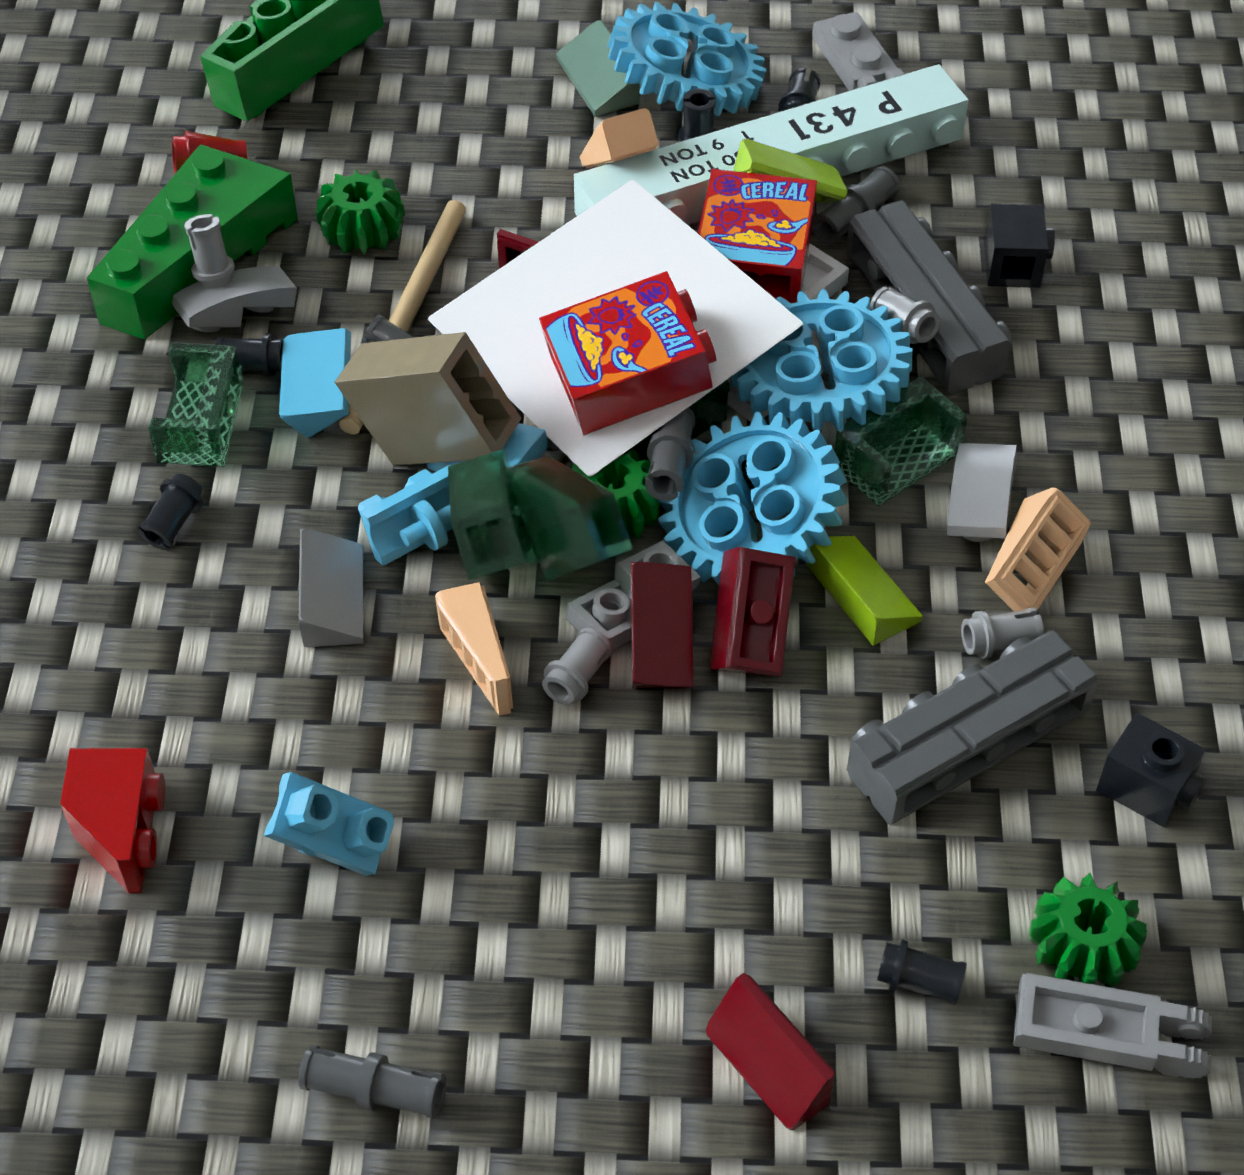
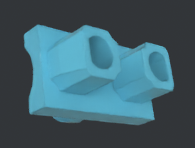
[358,465,472,566]
[264,772,394,876]

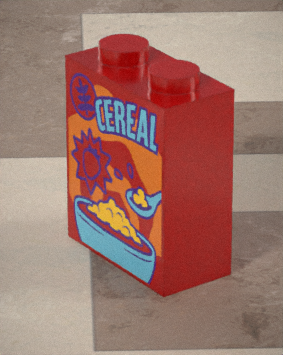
[698,169,817,304]
[539,271,717,435]

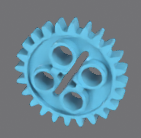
[607,2,766,116]
[731,289,912,431]
[658,412,848,586]

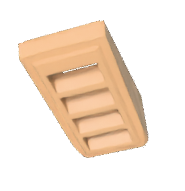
[580,108,659,168]
[985,488,1091,611]
[435,582,513,716]

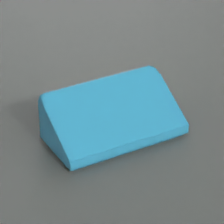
[279,328,351,438]

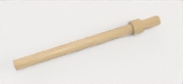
[339,200,466,434]

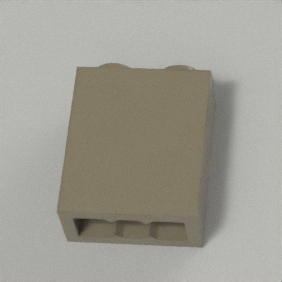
[335,332,522,465]

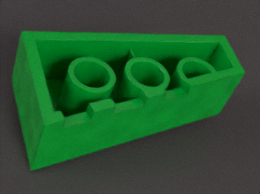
[200,0,384,122]
[87,144,298,340]

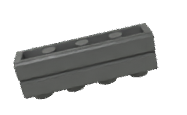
[846,200,1012,395]
[847,630,1098,824]

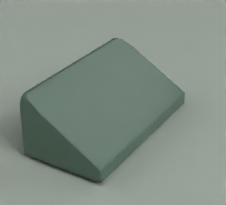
[556,20,640,117]

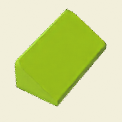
[733,139,848,205]
[806,536,923,646]

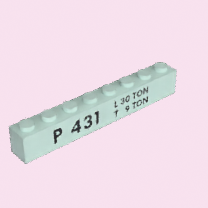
[574,64,969,225]

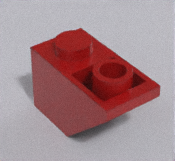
[60,748,166,893]

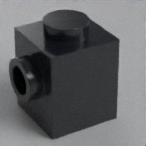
[984,204,1055,288]
[1096,712,1206,828]

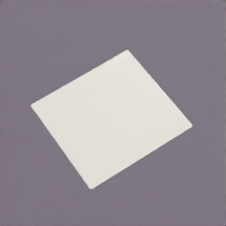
[428,180,803,476]

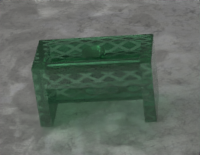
[148,343,244,467]
[834,376,967,507]

